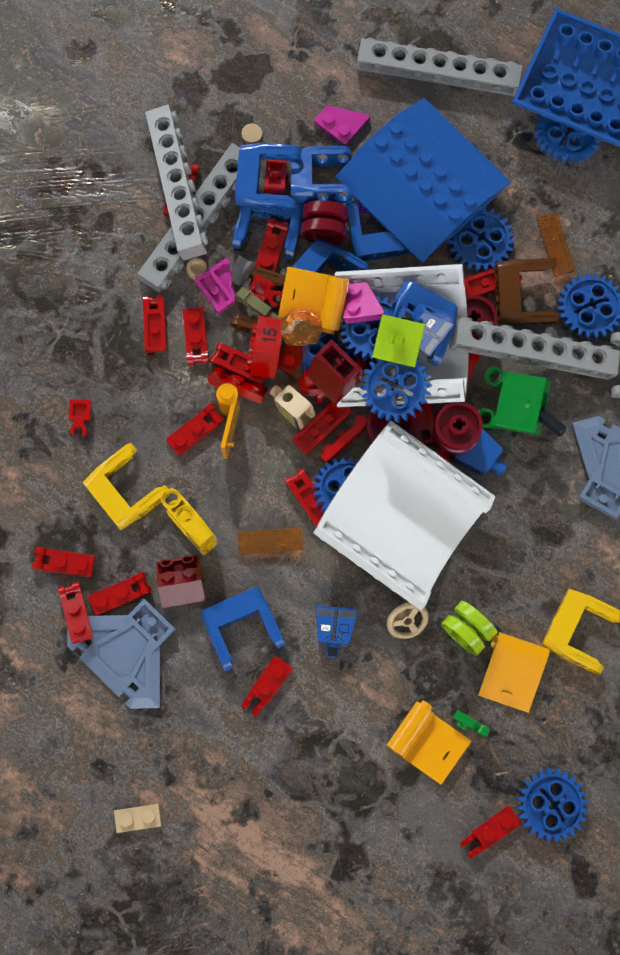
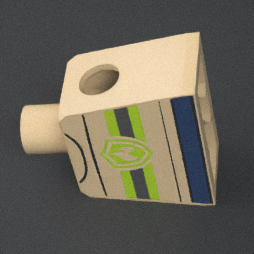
[270,384,316,431]

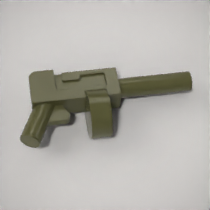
[235,287,296,336]

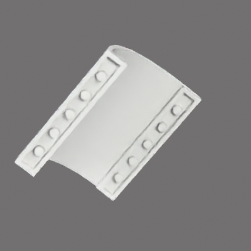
[334,264,468,407]
[313,421,495,610]

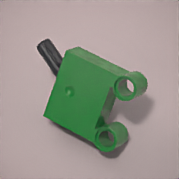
[478,366,567,437]

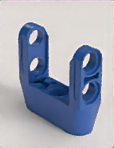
[235,143,302,211]
[291,146,353,205]
[232,190,305,261]
[346,200,411,261]
[293,238,370,273]
[387,281,458,366]
[201,587,285,672]

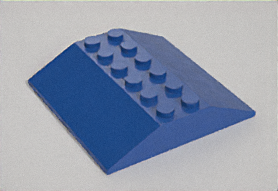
[512,8,620,147]
[335,98,511,264]

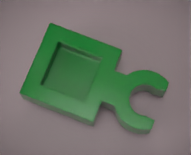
[452,710,490,738]

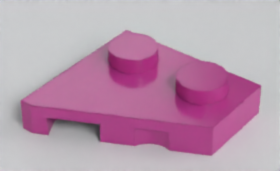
[314,106,370,146]
[194,258,235,315]
[343,282,385,324]

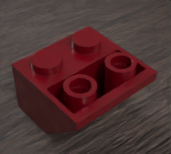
[306,339,366,405]
[156,555,205,608]

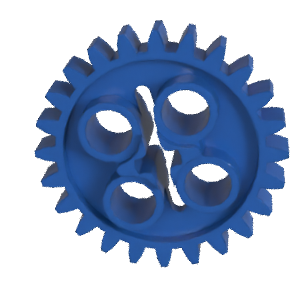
[534,115,601,165]
[447,207,515,273]
[557,272,620,340]
[340,296,392,363]
[360,359,432,423]
[312,456,360,513]
[515,768,589,842]

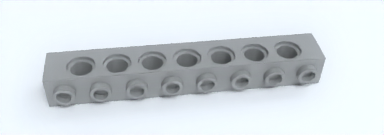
[357,38,522,96]
[145,104,209,261]
[137,143,240,293]
[449,317,620,380]

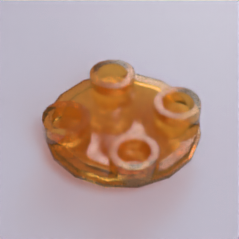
[280,308,323,346]

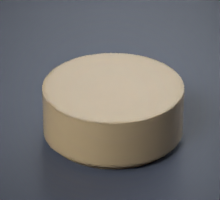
[242,124,262,144]
[186,258,208,279]

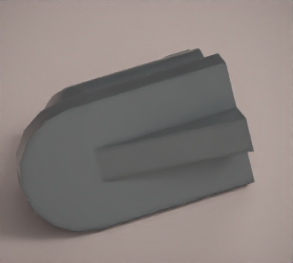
[231,255,255,286]

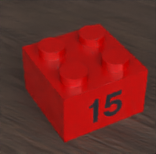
[247,316,284,379]

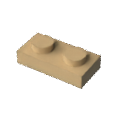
[114,804,162,833]

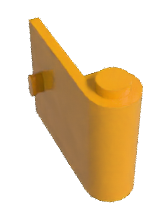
[278,267,349,334]
[216,383,240,459]
[478,632,550,713]
[386,701,472,785]

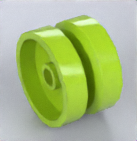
[441,601,498,656]

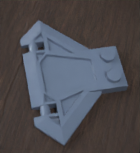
[572,416,620,520]
[67,599,176,709]

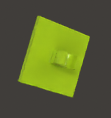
[372,314,425,367]

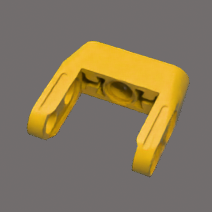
[83,443,170,530]
[161,488,218,555]
[542,589,620,675]

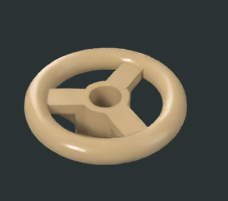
[387,602,429,639]

